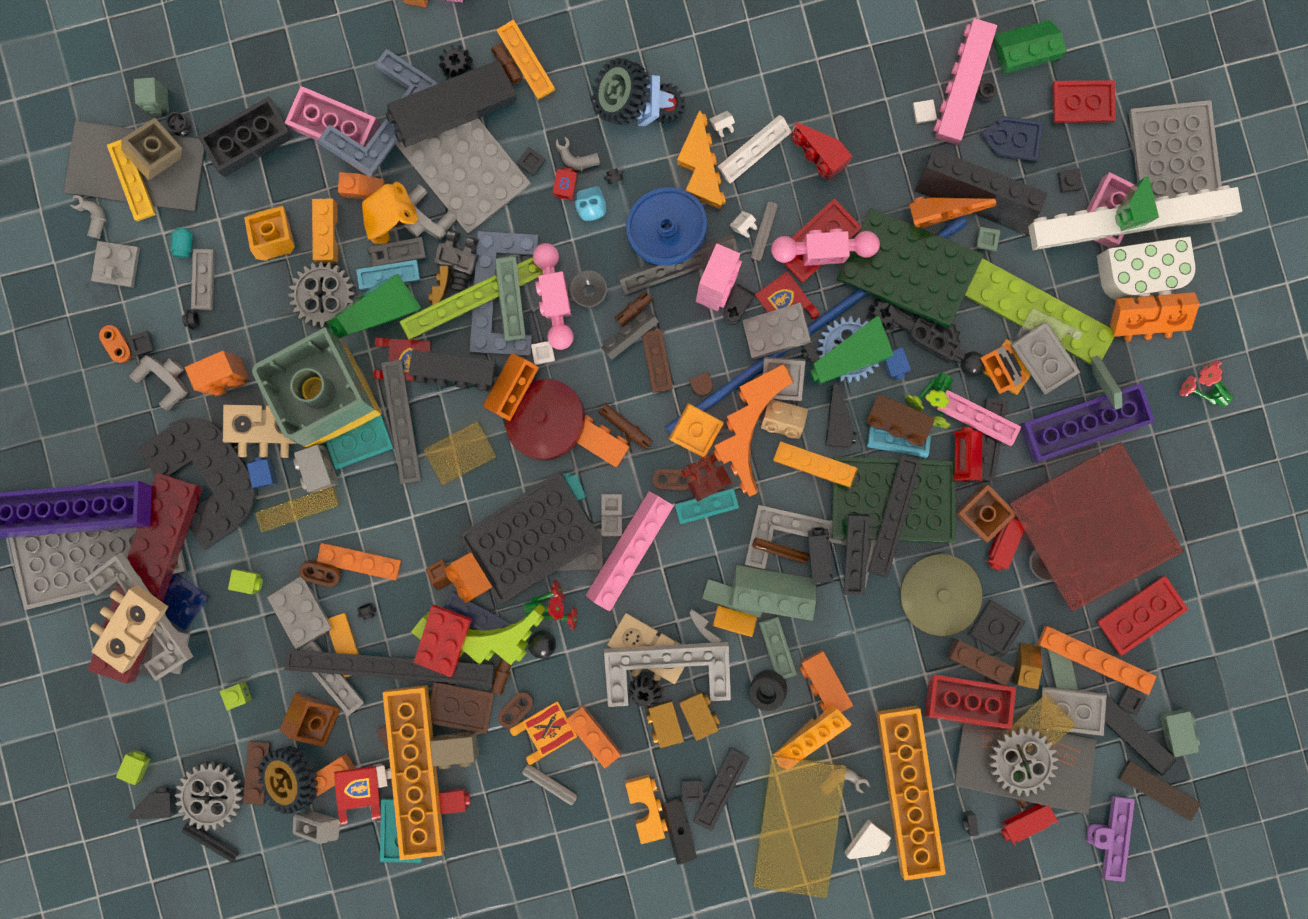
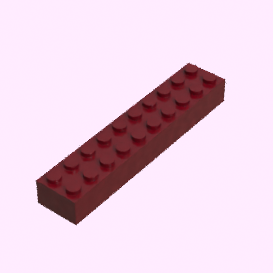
[87,473,203,684]

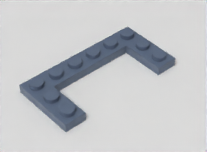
[318,49,438,178]
[470,231,539,356]

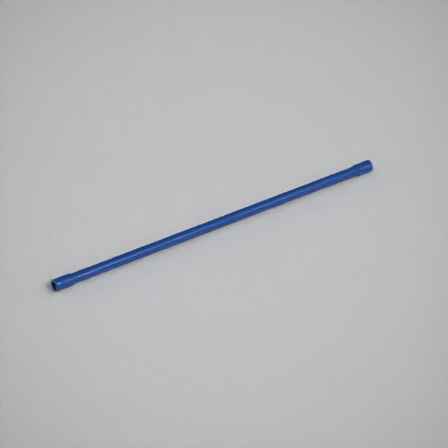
[665,216,967,434]

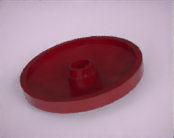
[505,379,585,460]

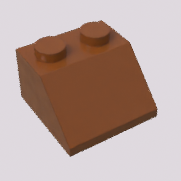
[956,484,1017,543]
[279,692,340,746]

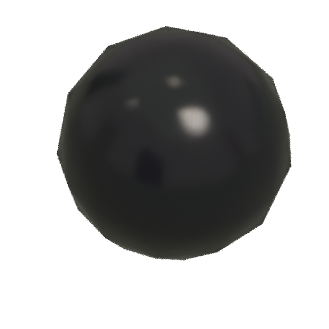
[528,630,556,659]

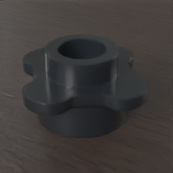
[603,168,624,185]

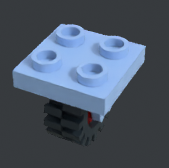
[635,75,686,126]

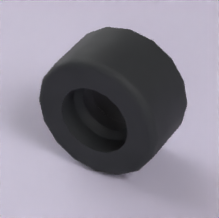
[748,670,787,711]

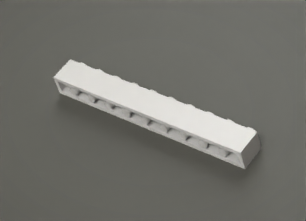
[1028,185,1242,250]

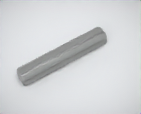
[751,202,778,261]
[522,764,577,805]

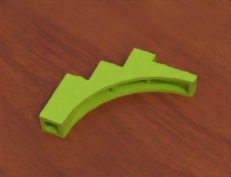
[411,604,546,665]

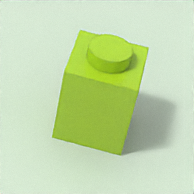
[228,569,263,594]
[220,681,253,710]
[116,750,151,785]

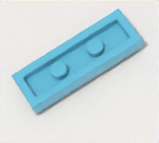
[356,260,421,291]
[867,426,931,458]

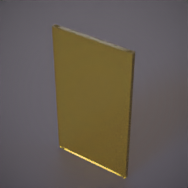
[753,755,846,898]

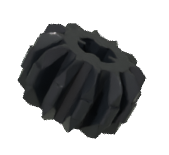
[439,45,473,79]
[628,673,663,709]

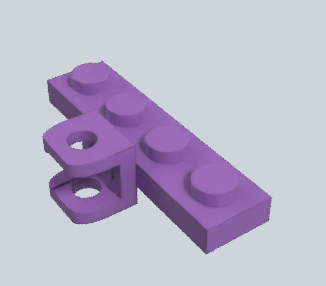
[1086,796,1135,882]

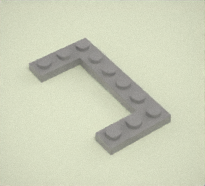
[745,505,876,589]
[85,552,193,681]
[604,642,731,707]

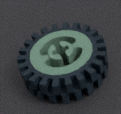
[592,58,650,125]

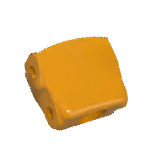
[362,182,419,244]

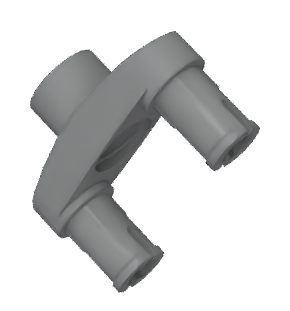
[404,184,457,240]
[129,355,188,411]

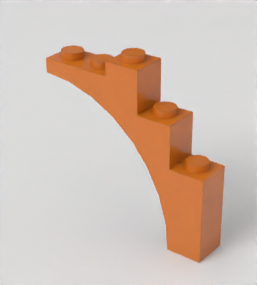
[714,364,794,497]

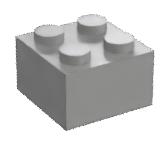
[293,445,340,493]

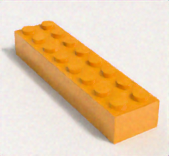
[383,685,445,860]
[876,706,946,880]

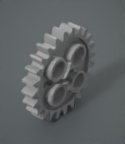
[288,262,356,328]
[989,727,1058,796]
[175,762,244,831]

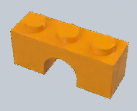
[312,199,338,264]
[625,774,668,844]

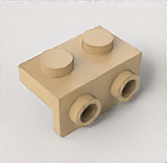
[761,399,808,439]

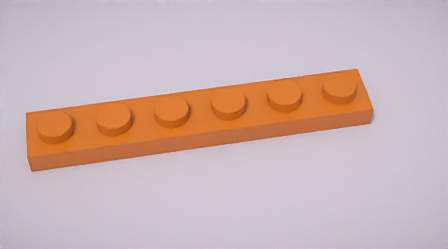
[1037,626,1157,695]

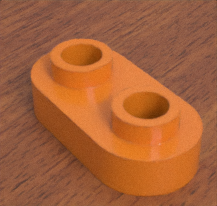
[99,325,133,363]

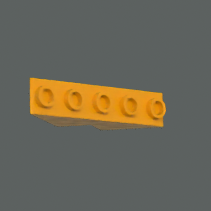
[677,111,726,209]
[773,704,852,770]

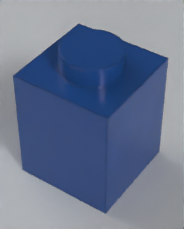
[883,347,911,380]
[247,457,277,488]

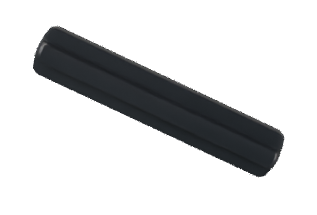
[182,822,239,862]

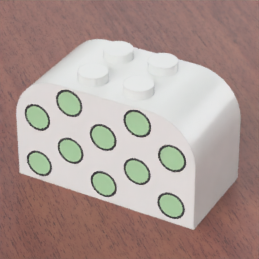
[1097,237,1195,302]

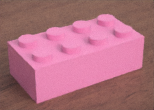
[285,86,380,147]

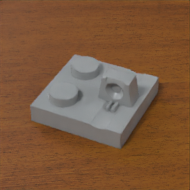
[91,241,140,288]
[763,357,805,401]

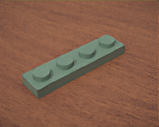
[494,257,526,341]

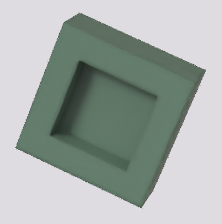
[975,227,1000,252]

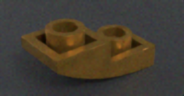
[429,266,451,305]

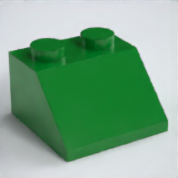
[1115,176,1159,231]

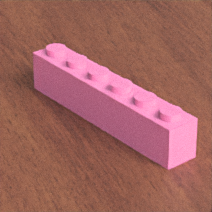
[933,18,997,145]
[585,491,674,611]

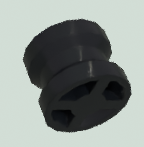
[448,272,471,292]

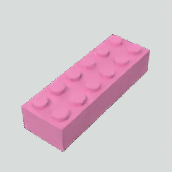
[696,243,742,311]

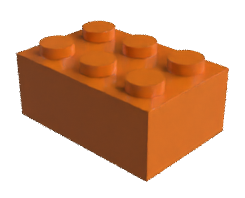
[185,351,250,397]

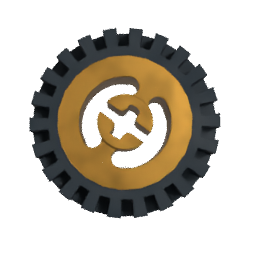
[258,746,318,814]

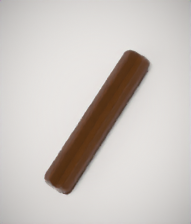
[752,537,809,564]

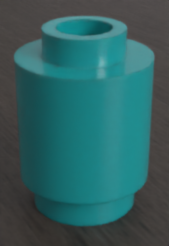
[170,227,193,258]

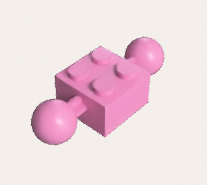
[771,229,880,266]
[533,243,574,350]

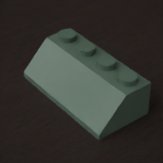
[729,565,816,621]

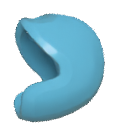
[575,186,606,221]

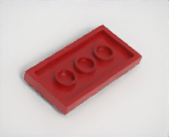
[782,198,862,283]
[1096,575,1189,656]

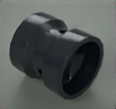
[166,112,192,136]

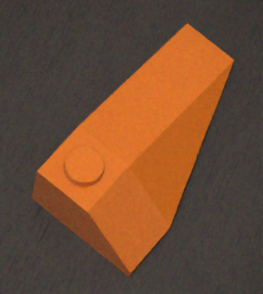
[909,197,997,229]

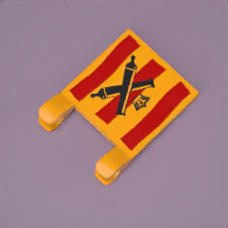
[510,701,578,765]

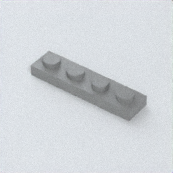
[300,641,365,716]

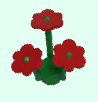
[524,580,577,630]

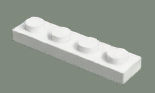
[718,115,792,183]

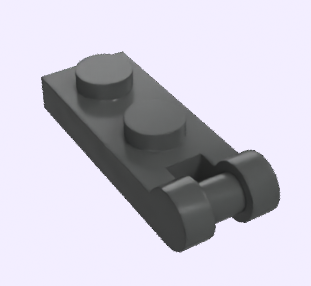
[367,237,427,267]

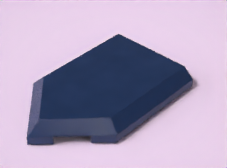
[981,116,1044,162]

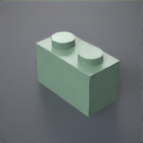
[134,77,169,117]
[1159,709,1200,757]

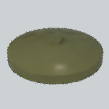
[900,554,982,636]

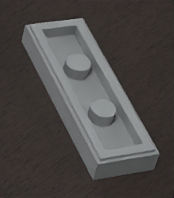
[191,249,215,311]

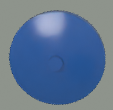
[626,187,708,265]

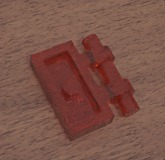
[681,454,732,502]

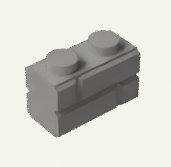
[293,810,340,844]

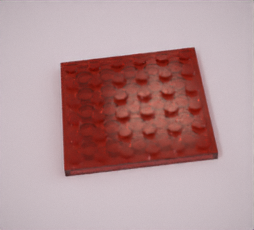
[1009,442,1184,612]

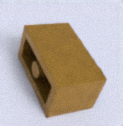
[679,691,720,741]
[646,699,684,748]

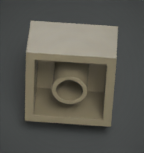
[121,118,182,181]
[430,732,479,769]

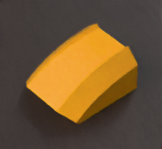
[244,206,295,261]

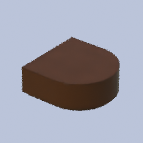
[689,372,712,396]

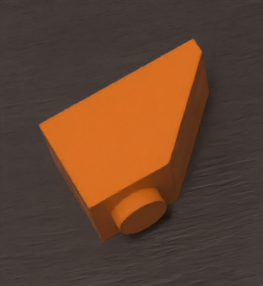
[338,172,384,199]

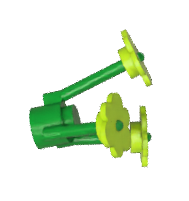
[904,373,953,429]

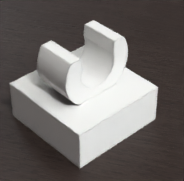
[709,111,735,137]
[729,211,757,238]
[373,763,391,788]

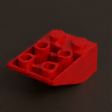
[791,122,853,181]

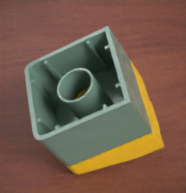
[252,327,382,448]

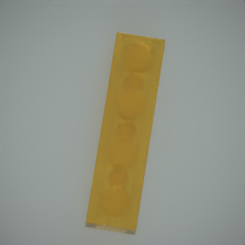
[255,486,340,532]

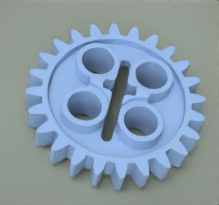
[816,316,879,383]

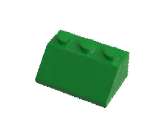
[993,20,1067,74]

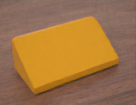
[712,605,757,637]

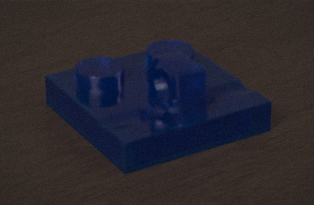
[163,573,210,630]

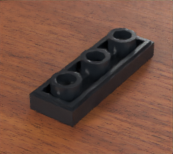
[661,798,697,865]

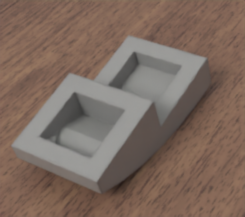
[601,494,622,537]
[689,609,721,643]

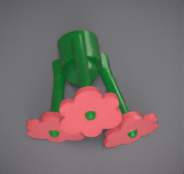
[1179,360,1233,407]

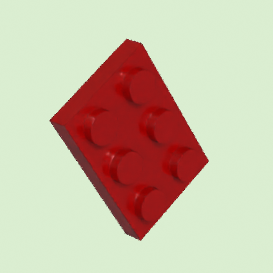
[1052,80,1116,123]
[414,604,472,677]

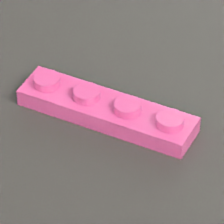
[937,390,1021,446]

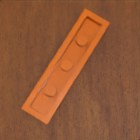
[317,543,402,580]

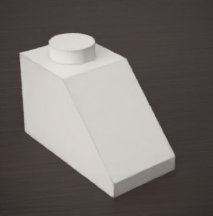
[844,819,891,859]

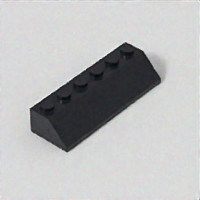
[915,149,1048,235]

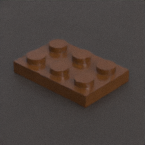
[430,681,495,734]

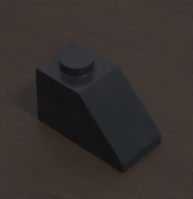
[129,786,177,819]

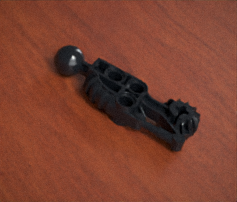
[866,298,985,377]

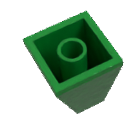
[327,274,421,339]
[810,316,894,385]

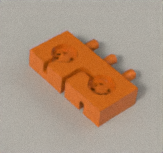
[1110,292,1200,342]

